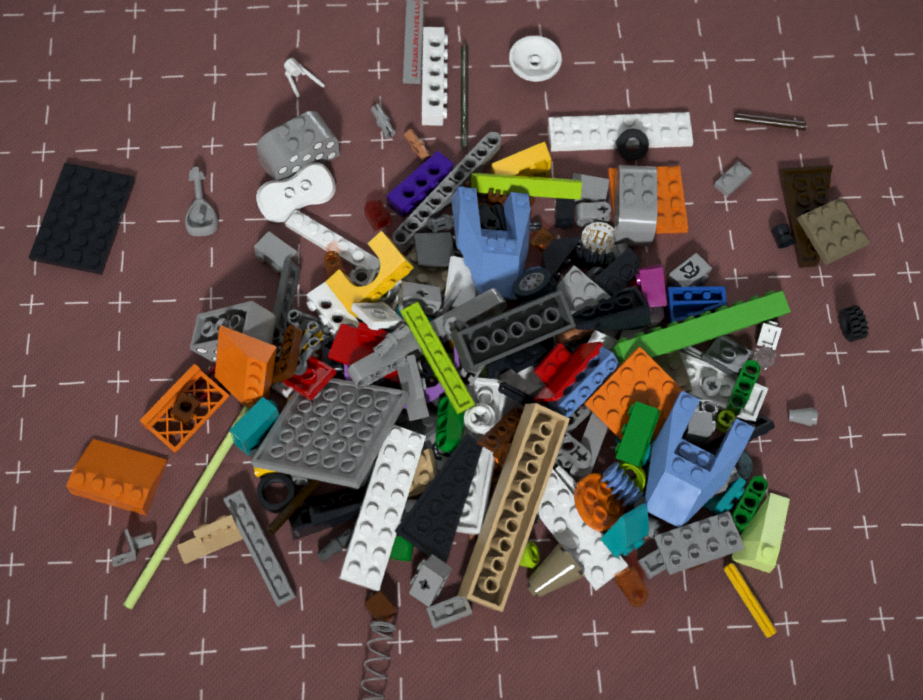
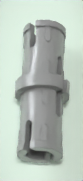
[371,104,396,138]
[373,323,411,358]

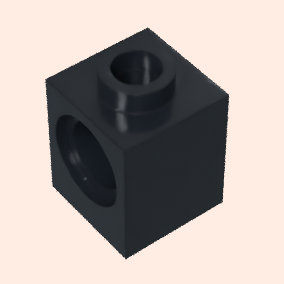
[555,198,575,228]

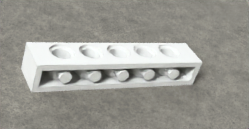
[422,27,448,126]
[306,282,386,386]

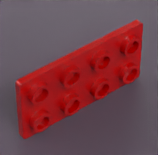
[328,322,400,384]
[533,341,603,402]

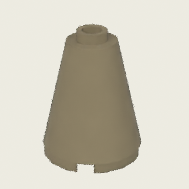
[526,543,585,597]

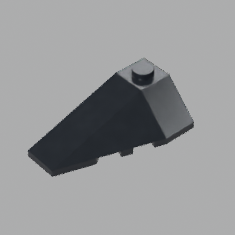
[571,286,651,330]

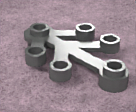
[273,310,321,375]

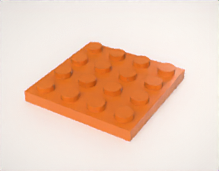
[608,166,688,234]
[584,346,685,444]

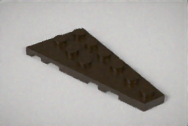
[779,165,833,268]

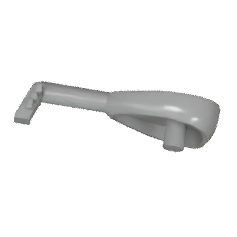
[185,167,219,236]

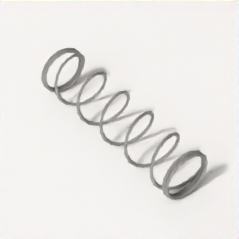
[360,621,396,700]

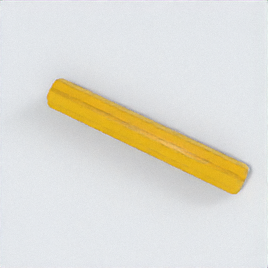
[724,563,777,638]

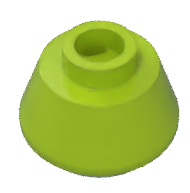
[519,540,540,568]

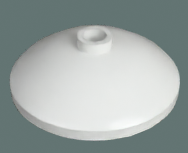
[509,36,562,81]

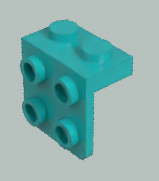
[703,477,746,516]

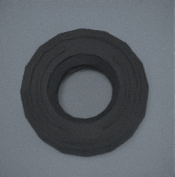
[616,128,649,161]

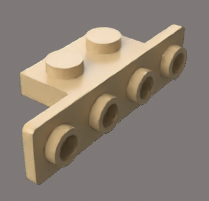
[177,515,243,564]

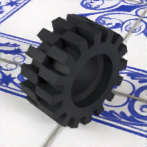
[838,305,869,342]

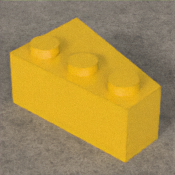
[491,141,551,178]

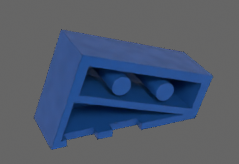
[666,286,727,324]

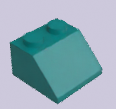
[600,503,649,558]

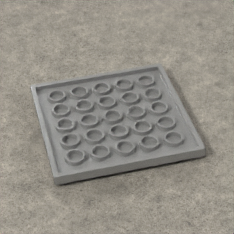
[251,378,409,489]

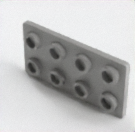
[654,512,744,575]

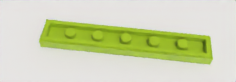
[471,173,582,200]
[400,302,475,415]

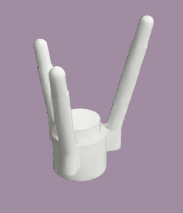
[284,58,325,98]

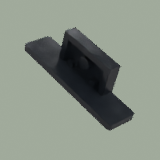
[486,336,554,379]

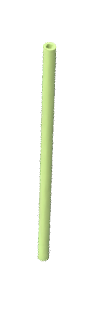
[123,406,250,610]

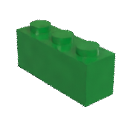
[615,401,661,467]

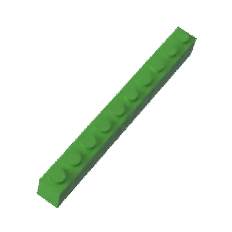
[611,290,791,365]

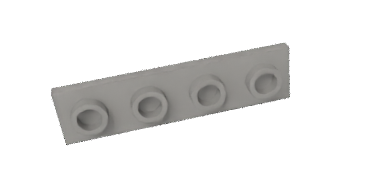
[397,354,429,421]

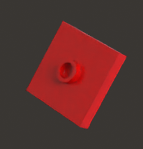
[282,356,337,401]

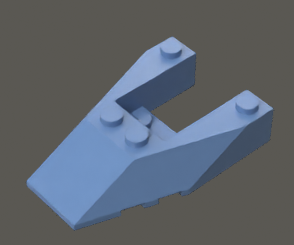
[451,186,530,300]
[644,391,754,528]

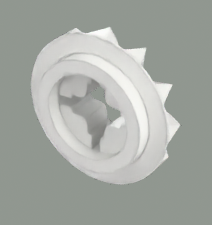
[464,403,496,434]

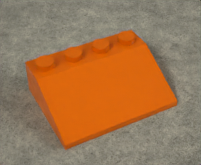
[215,325,277,409]
[66,439,168,516]

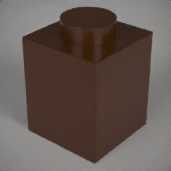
[364,591,396,627]

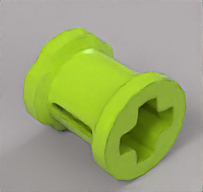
[715,410,736,433]

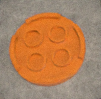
[574,473,626,533]

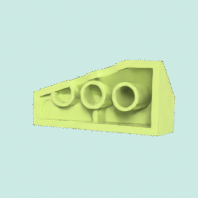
[731,493,790,573]

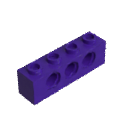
[387,151,454,218]

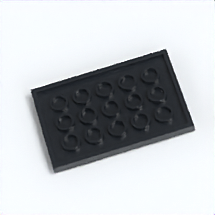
[29,163,136,275]

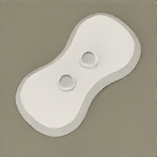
[256,162,336,223]

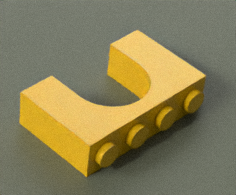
[326,231,414,319]

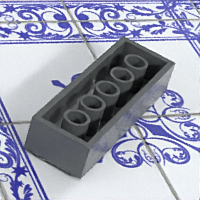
[450,290,576,371]

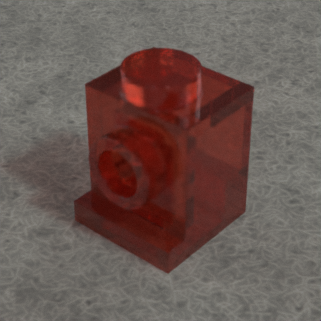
[364,200,391,231]

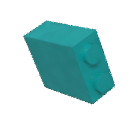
[229,397,280,456]

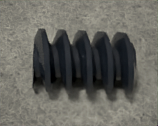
[573,244,614,270]

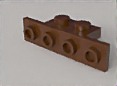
[477,406,524,459]

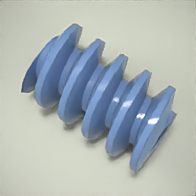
[601,462,644,507]

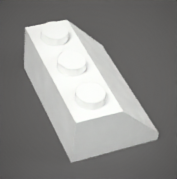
[444,256,479,311]

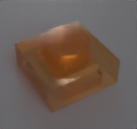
[531,228,557,252]

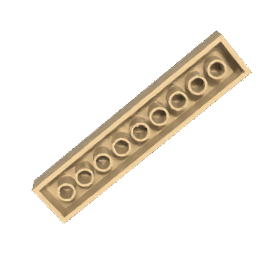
[457,403,570,612]

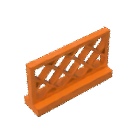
[140,363,230,454]

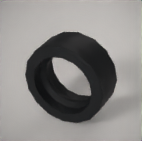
[257,473,296,514]

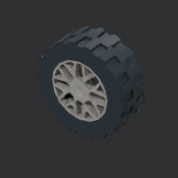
[512,267,557,305]

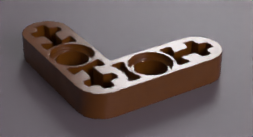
[271,324,302,385]

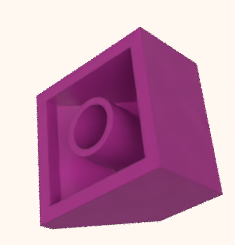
[636,264,667,307]

